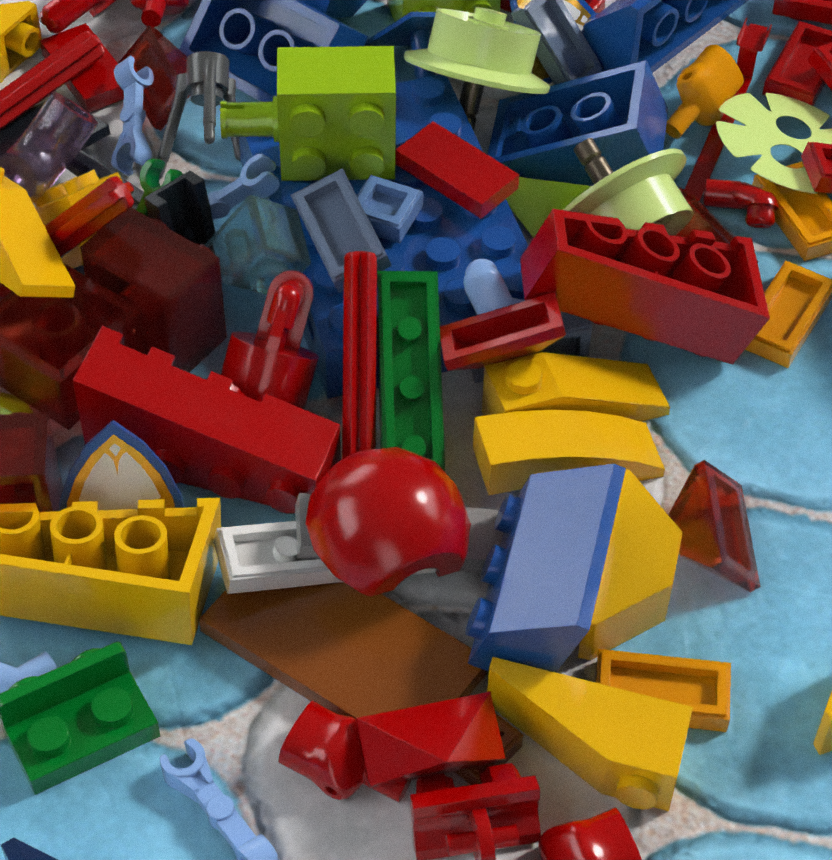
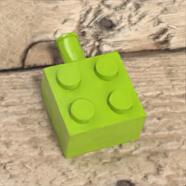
[220,46,396,181]

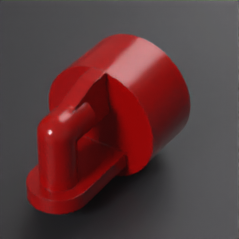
[220,270,319,408]

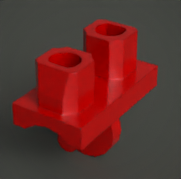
[410,763,541,860]

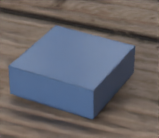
[357,175,423,244]

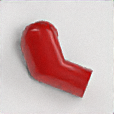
[703,179,779,229]

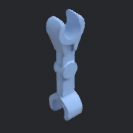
[111,55,154,177]
[208,154,280,220]
[160,738,278,860]

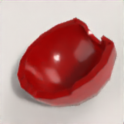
[305,447,471,597]

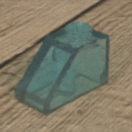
[187,195,311,295]

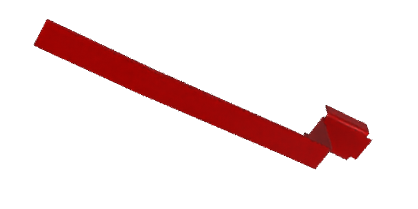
[682,18,772,201]

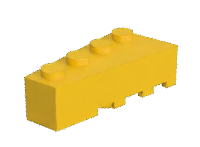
[0,498,221,645]

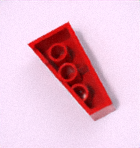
[520,209,770,365]
[73,326,341,514]

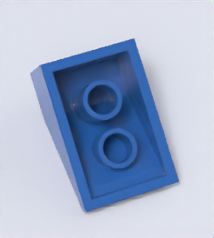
[487,60,668,186]

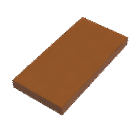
[199,582,488,719]

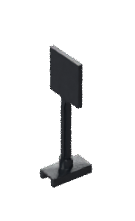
[0,91,223,297]

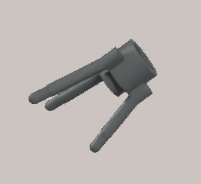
[157,51,241,180]

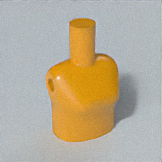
[666,45,744,139]

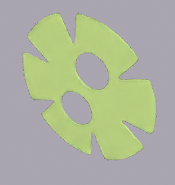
[716,93,832,194]

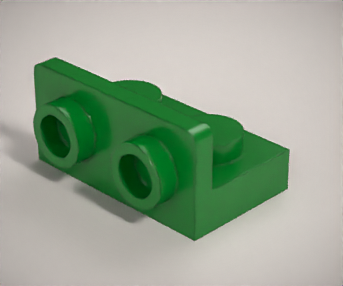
[0,642,160,795]

